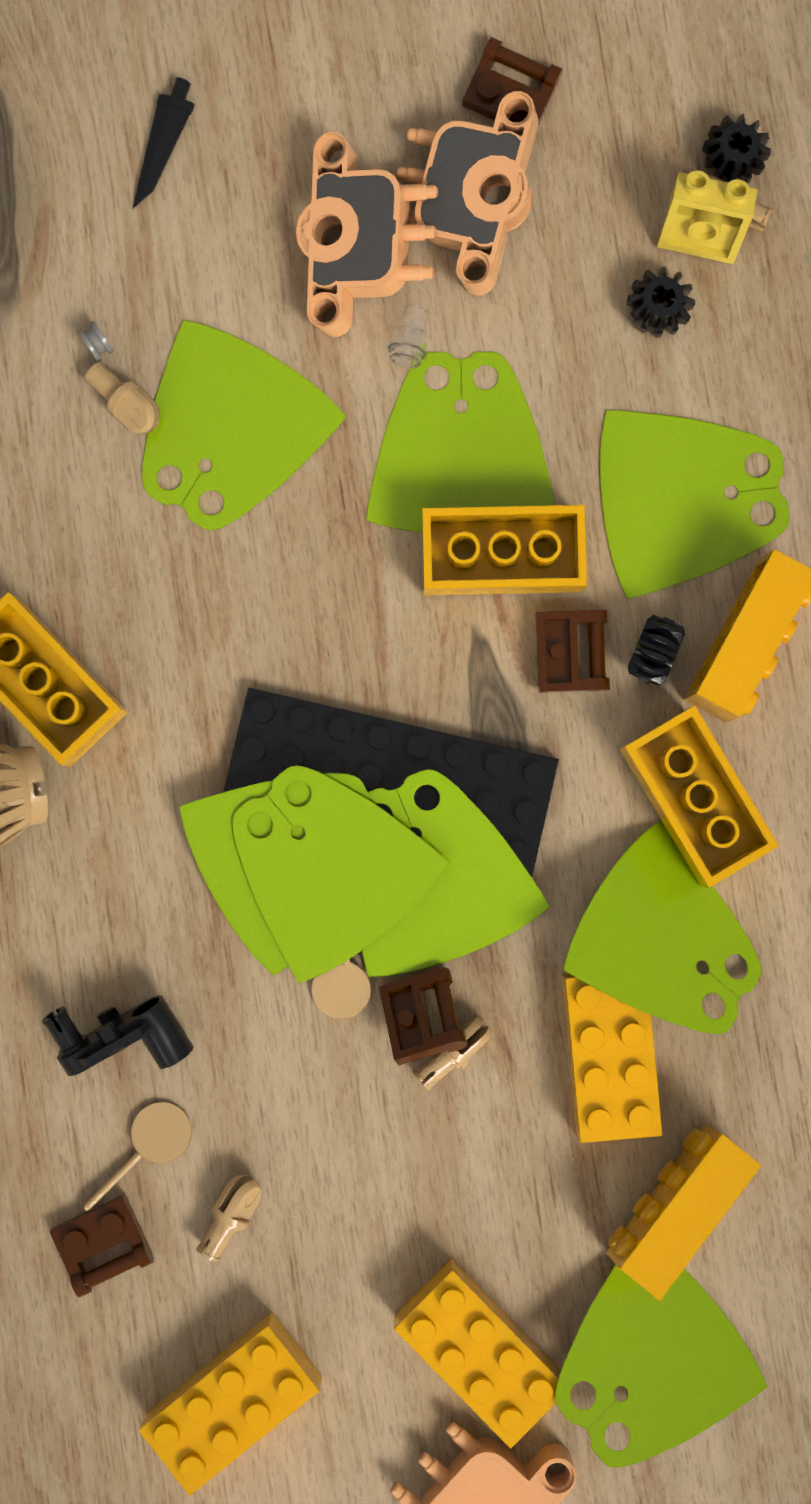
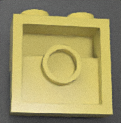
[657,170,758,264]

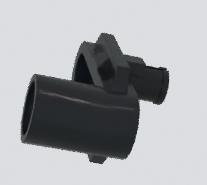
[42,995,194,1076]

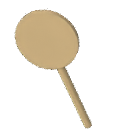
[311,959,371,1019]
[83,1102,192,1211]

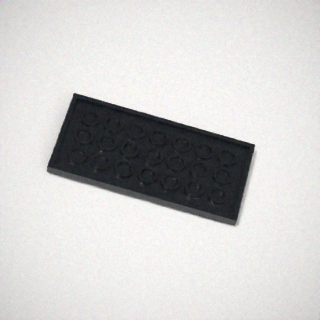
[223,687,559,877]

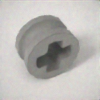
[77,321,114,362]

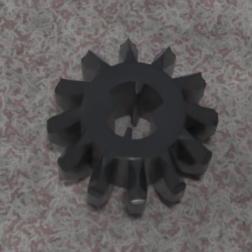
[702,113,771,183]
[626,267,695,338]
[628,615,685,686]

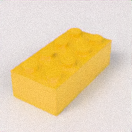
[422,505,587,596]
[683,549,811,722]
[0,592,128,767]
[619,705,779,888]
[561,974,663,1143]
[606,1125,762,1301]
[394,1258,561,1449]
[138,1312,322,1496]

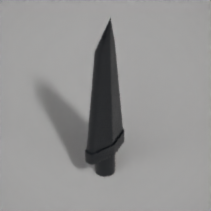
[133,77,195,208]

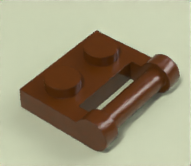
[462,37,563,126]
[536,610,610,693]
[379,967,467,1065]
[50,1194,154,1298]

